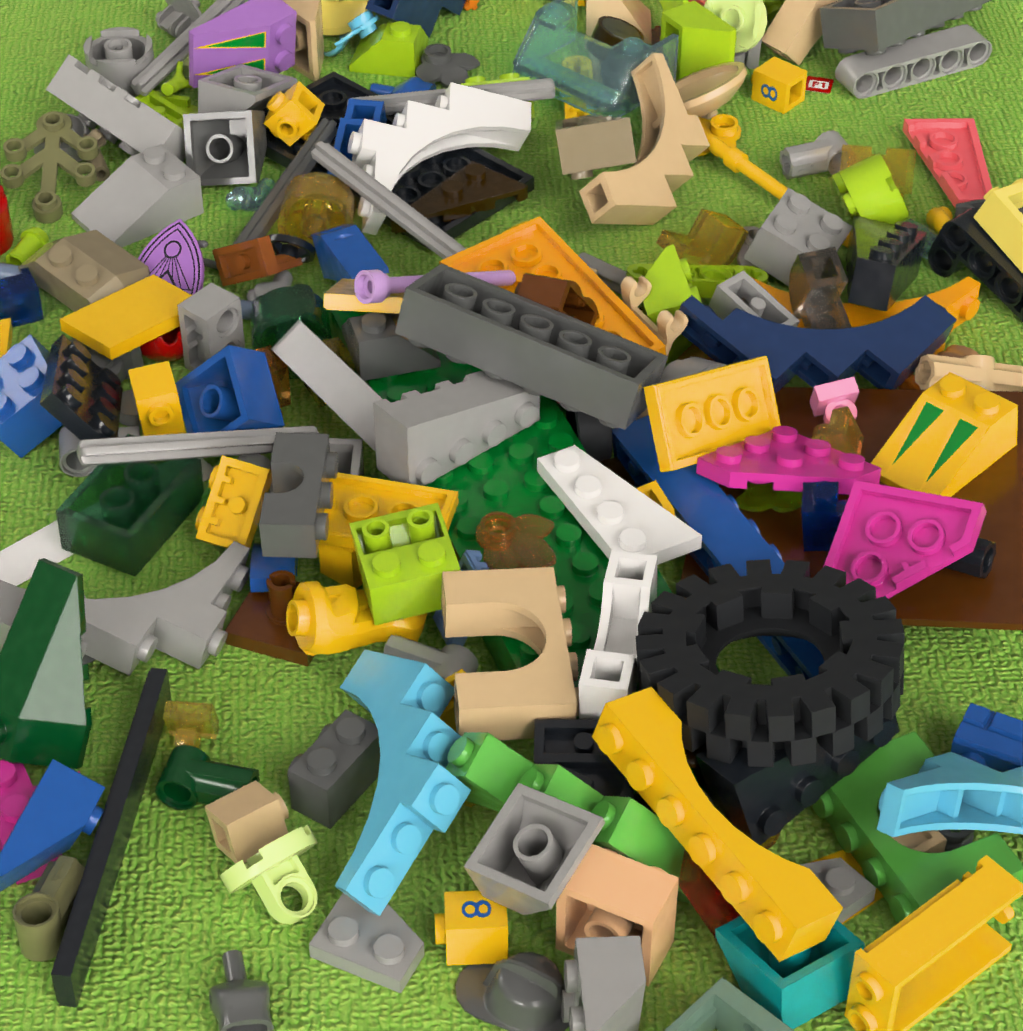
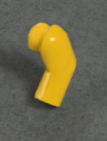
[926,206,953,233]

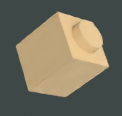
[204,780,289,864]

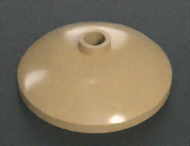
[675,62,747,119]

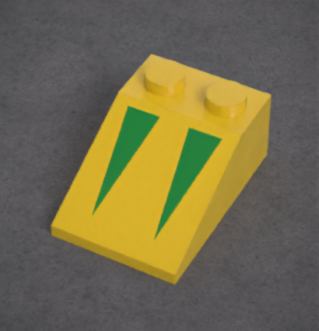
[871,372,1018,497]

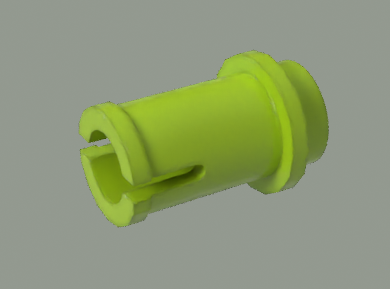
[5,227,49,266]

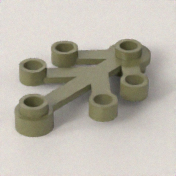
[0,111,99,224]

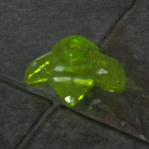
[735,482,812,513]

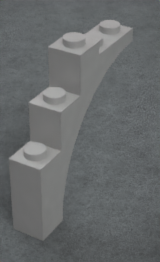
[0,541,250,676]

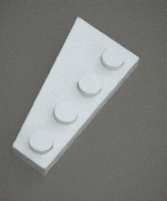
[537,445,702,565]

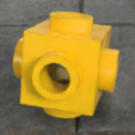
[263,81,325,147]

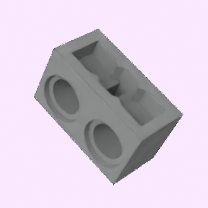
[177,282,245,371]

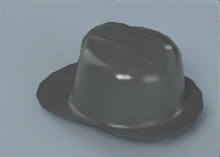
[455,952,569,1031]

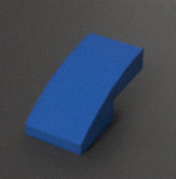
[249,543,298,593]

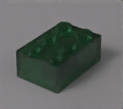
[56,434,204,577]

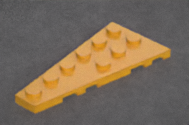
[439,216,666,355]

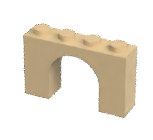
[441,567,579,740]

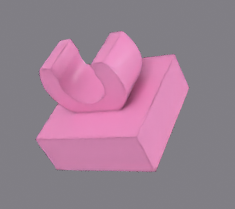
[809,377,859,429]

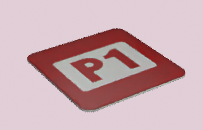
[806,76,834,94]

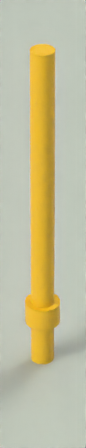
[707,136,851,248]

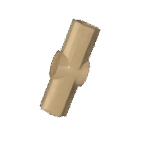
[915,354,1023,392]

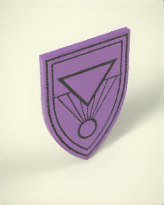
[138,219,205,295]

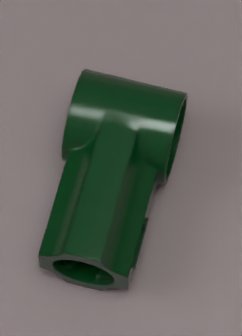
[155,745,260,810]

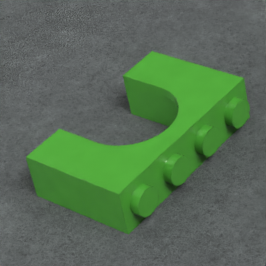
[812,731,1023,923]

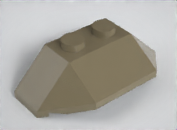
[18,230,150,312]

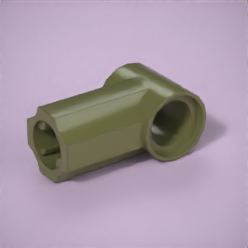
[12,855,85,962]

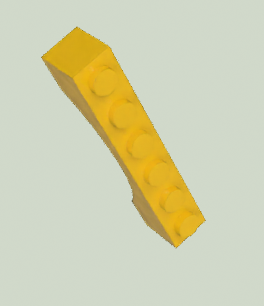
[592,687,843,962]

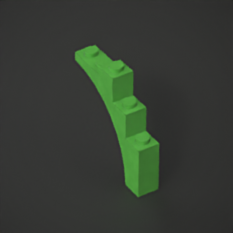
[445,732,710,904]

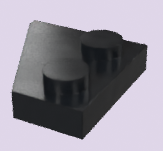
[534,719,634,799]

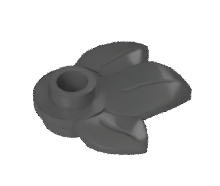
[416,44,480,88]

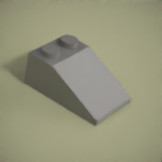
[71,144,204,248]

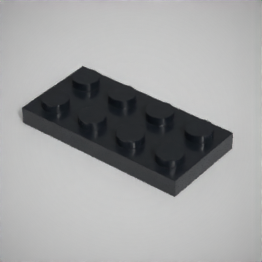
[40,334,123,440]

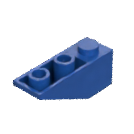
[311,224,390,282]

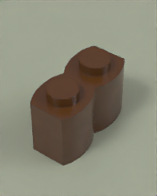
[515,273,598,326]

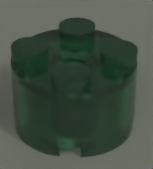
[250,284,333,379]

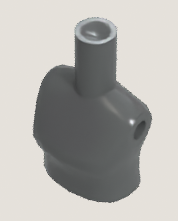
[209,950,274,1031]

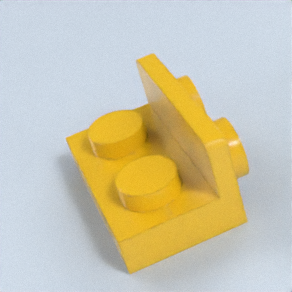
[195,455,272,551]

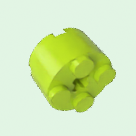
[832,152,910,225]

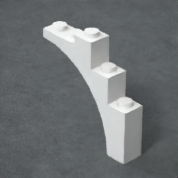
[348,82,532,235]

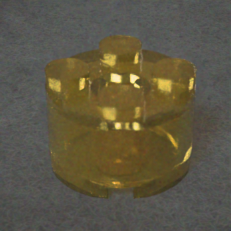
[277,172,356,260]

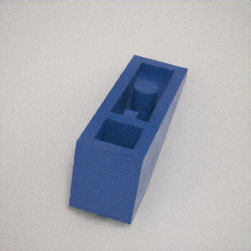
[0,759,105,892]

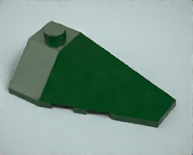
[0,558,92,769]

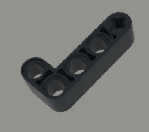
[928,207,1023,322]

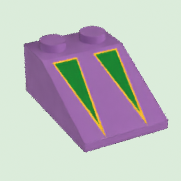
[189,0,297,88]

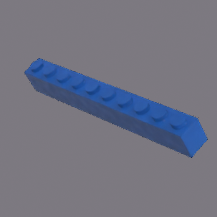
[612,415,824,680]

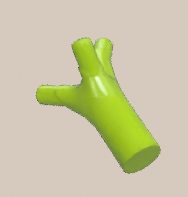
[161,61,193,96]

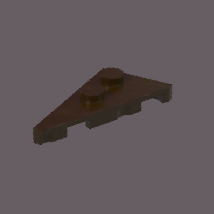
[390,161,528,234]

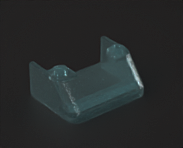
[512,0,679,117]

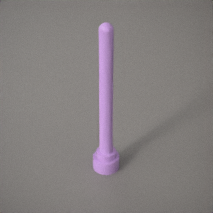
[354,269,516,304]

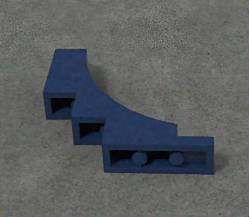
[679,295,957,394]

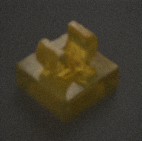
[811,406,864,455]
[163,701,219,749]

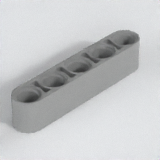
[835,24,992,99]
[271,320,383,452]

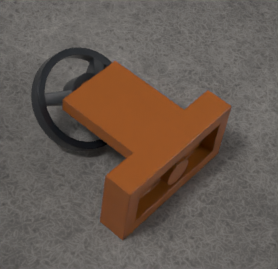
[212,234,316,287]

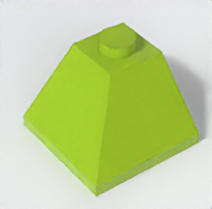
[349,21,429,77]

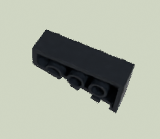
[845,216,927,312]

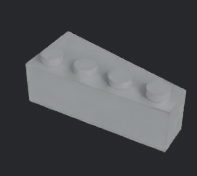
[46,54,186,162]
[373,370,540,486]

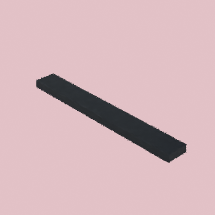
[51,668,172,1008]

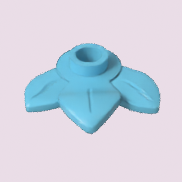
[323,10,380,57]

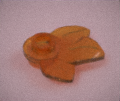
[476,512,556,569]

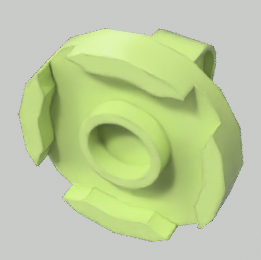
[704,0,767,54]
[220,825,318,925]

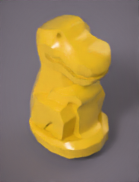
[286,581,427,656]

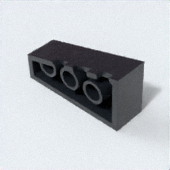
[695,715,900,845]

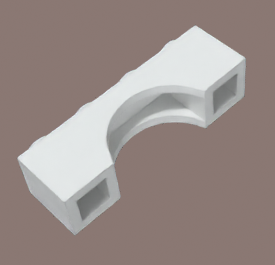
[578,550,658,719]

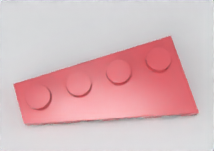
[902,118,992,208]

